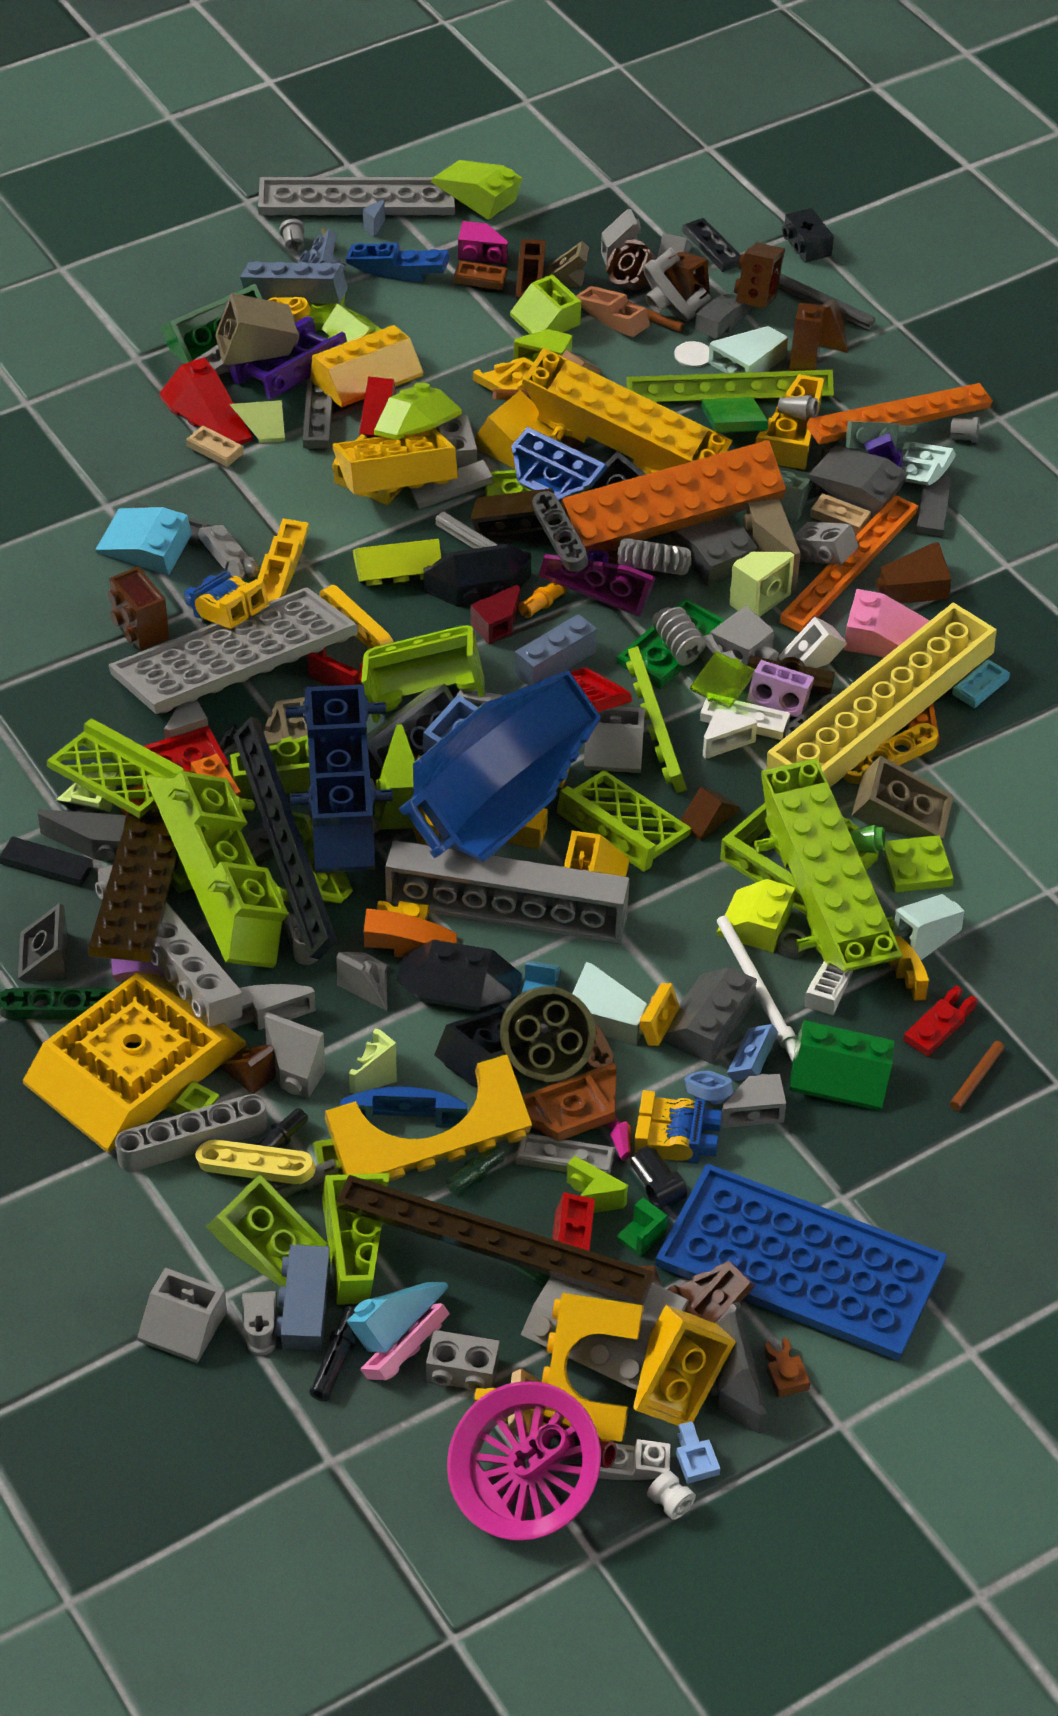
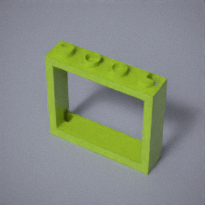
[720,803,879,916]

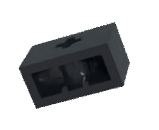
[782,208,834,263]

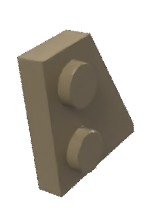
[264,697,307,747]

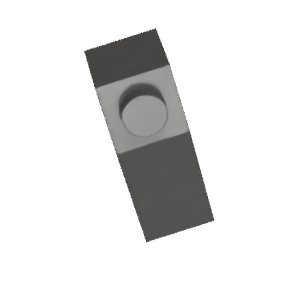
[38,809,127,861]

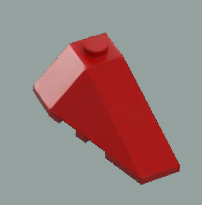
[159,357,252,445]

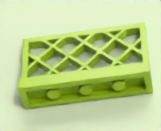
[47,718,184,818]
[556,770,692,872]

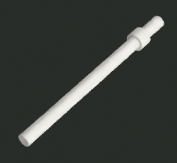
[717,915,797,1062]

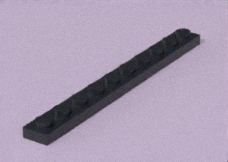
[233,717,337,960]

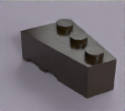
[471,488,566,547]

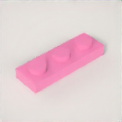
[361,1304,450,1380]

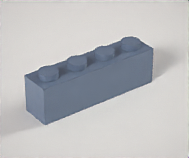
[240,261,348,304]

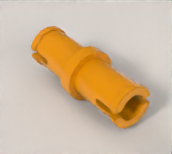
[518,582,568,618]

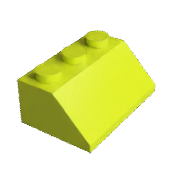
[353,539,441,586]

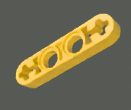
[319,584,394,649]
[843,723,938,784]

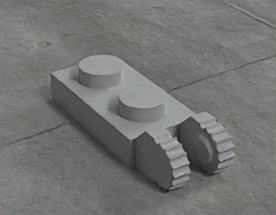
[198,525,259,579]

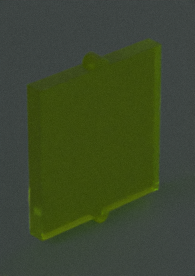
[690,651,755,709]

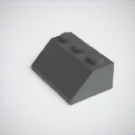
[662,967,757,1064]

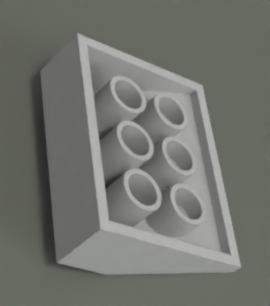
[520,1245,689,1390]

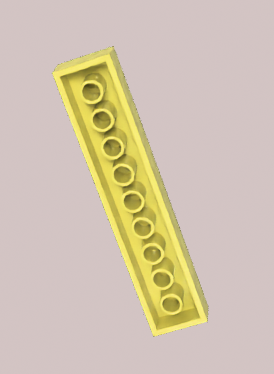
[767,602,997,788]

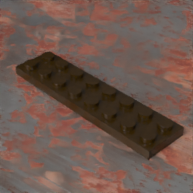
[89,808,179,963]

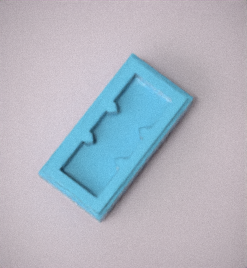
[952,659,1010,708]

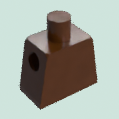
[664,252,710,300]

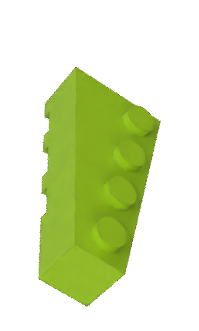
[322,1173,390,1305]

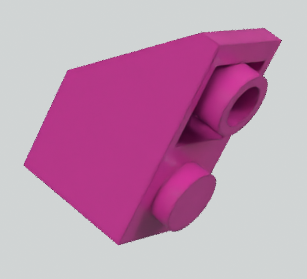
[458,221,508,264]

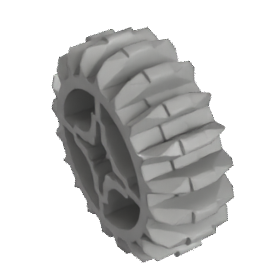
[617,538,692,575]

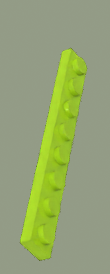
[626,370,834,402]

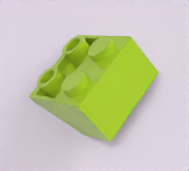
[510,274,581,334]

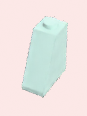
[708,326,788,373]
[893,894,965,960]
[573,962,647,1045]

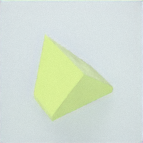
[229,400,285,443]
[56,762,119,812]
[349,1028,397,1094]

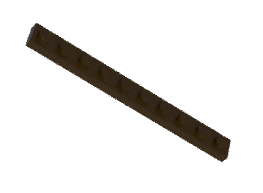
[336,1175,655,1305]

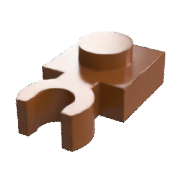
[765,1338,810,1397]

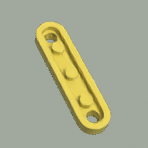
[195,1139,316,1184]

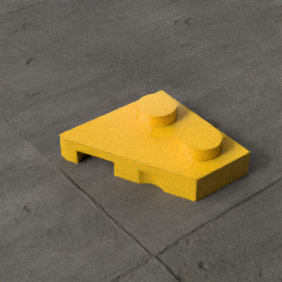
[473,357,534,391]

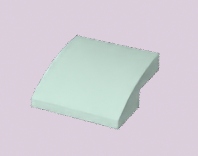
[901,442,956,485]

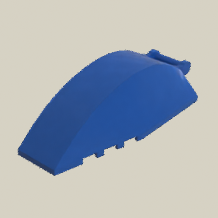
[399,670,601,862]

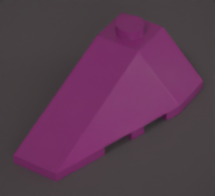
[538,554,656,617]

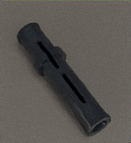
[309,1306,356,1401]

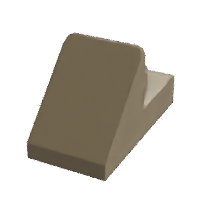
[544,241,589,287]

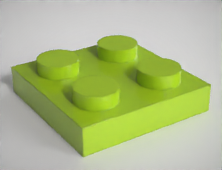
[882,835,954,893]

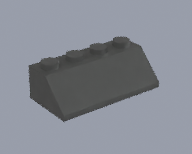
[367,684,454,781]

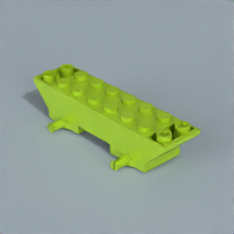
[754,758,902,972]
[146,771,291,968]

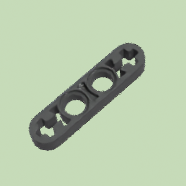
[532,491,588,572]

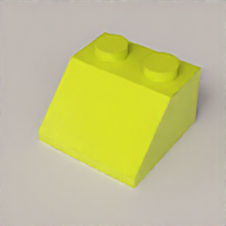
[717,879,795,953]

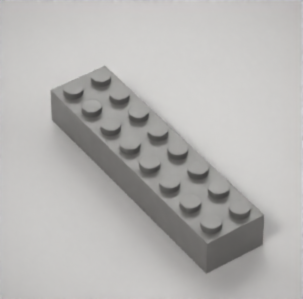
[385,840,629,944]

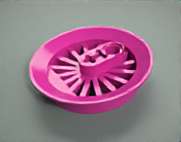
[447,1381,601,1541]

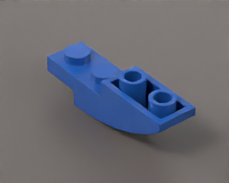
[345,242,450,282]

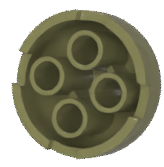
[500,986,596,1082]

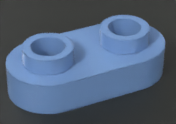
[684,1071,734,1104]

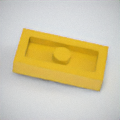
[639,983,680,1046]

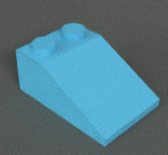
[95,507,192,576]

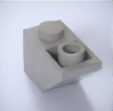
[601,209,641,265]

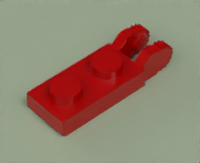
[903,985,978,1057]

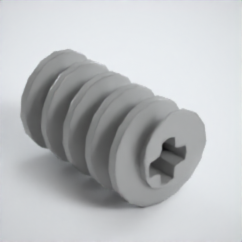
[652,607,706,666]

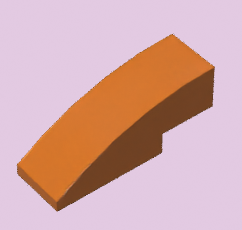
[364,909,457,957]

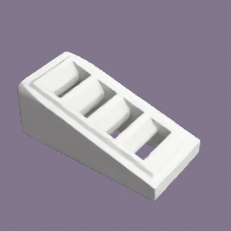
[805,961,853,1015]

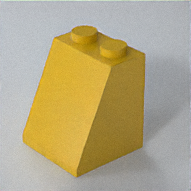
[474,390,564,470]

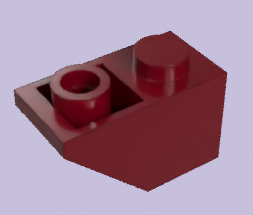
[471,585,520,645]

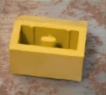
[564,830,629,877]

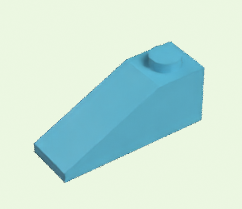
[346,1282,449,1353]

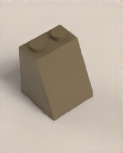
[215,293,299,365]

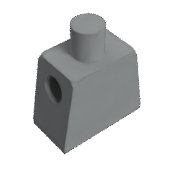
[710,605,779,669]

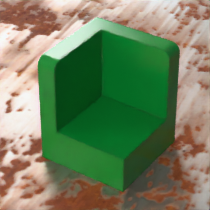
[618,1198,668,1257]

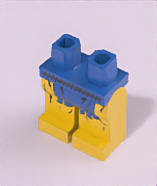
[184,571,269,629]
[635,1090,722,1164]

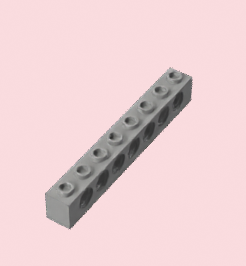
[95,865,243,1027]

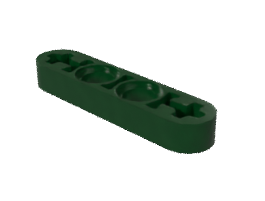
[0,988,112,1019]

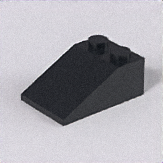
[434,1007,529,1088]

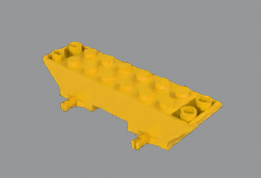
[522,347,733,474]

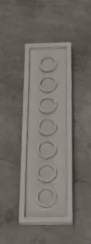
[258,177,455,216]

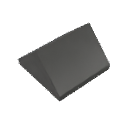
[18,903,68,981]

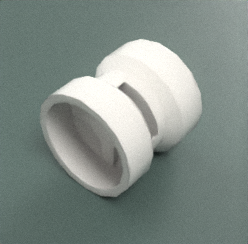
[647,1471,696,1520]

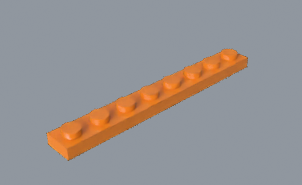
[806,383,993,444]
[779,495,918,632]

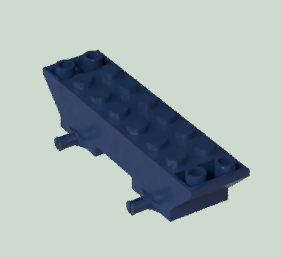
[286,684,393,873]

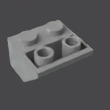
[583,706,645,773]
[137,1268,227,1363]

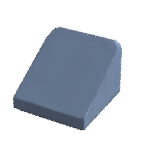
[363,200,385,236]

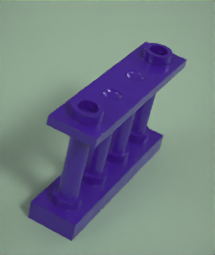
[229,316,347,399]

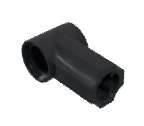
[631,1146,687,1209]

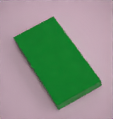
[702,397,768,433]
[616,598,725,689]

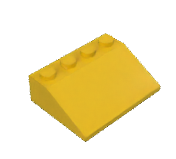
[332,428,458,497]

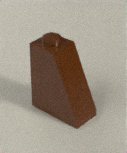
[789,303,825,371]
[876,542,952,604]

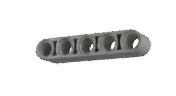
[115,1094,267,1172]

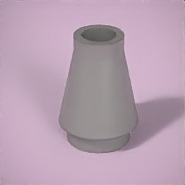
[778,395,818,421]

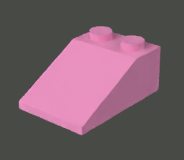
[844,589,930,658]

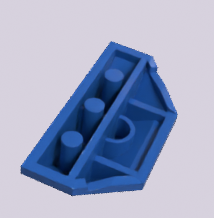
[511,427,607,503]

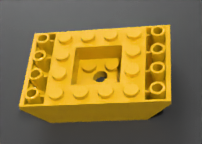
[23,973,246,1153]

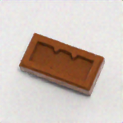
[454,261,508,290]

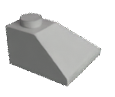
[264,1012,325,1099]

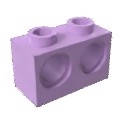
[747,660,814,717]

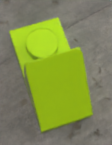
[567,1155,628,1213]

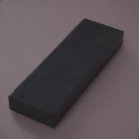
[682,218,741,272]
[0,836,94,887]

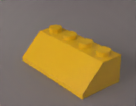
[310,325,423,408]

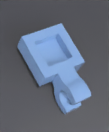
[676,1421,720,1484]

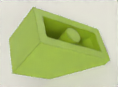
[513,329,573,362]

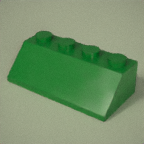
[159,284,262,364]

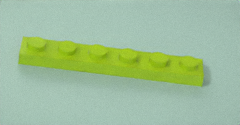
[626,646,687,794]

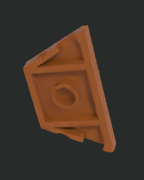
[522,1062,616,1141]

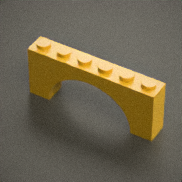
[325,1054,532,1181]

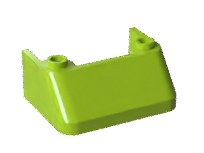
[361,625,485,723]

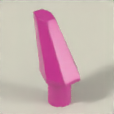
[606,1117,631,1162]

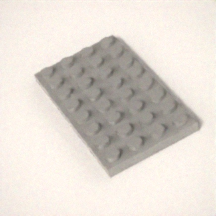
[109,587,358,714]

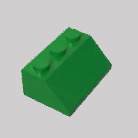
[789,1020,895,1111]

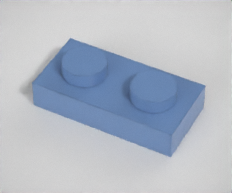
[727,1024,779,1081]

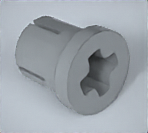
[279,219,305,252]
[950,417,980,444]

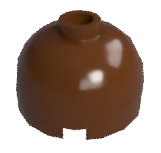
[606,239,656,291]

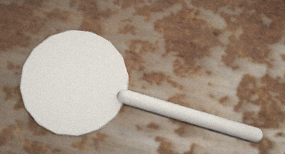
[674,341,709,368]

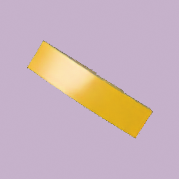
[258,518,310,602]

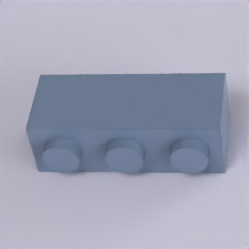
[515,614,597,686]
[275,1245,331,1351]

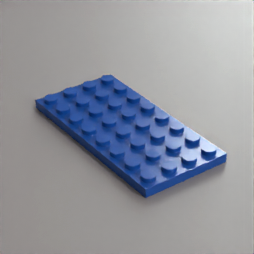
[655,1163,947,1361]

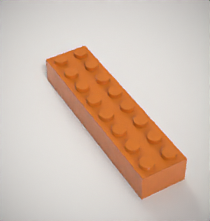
[561,440,786,553]

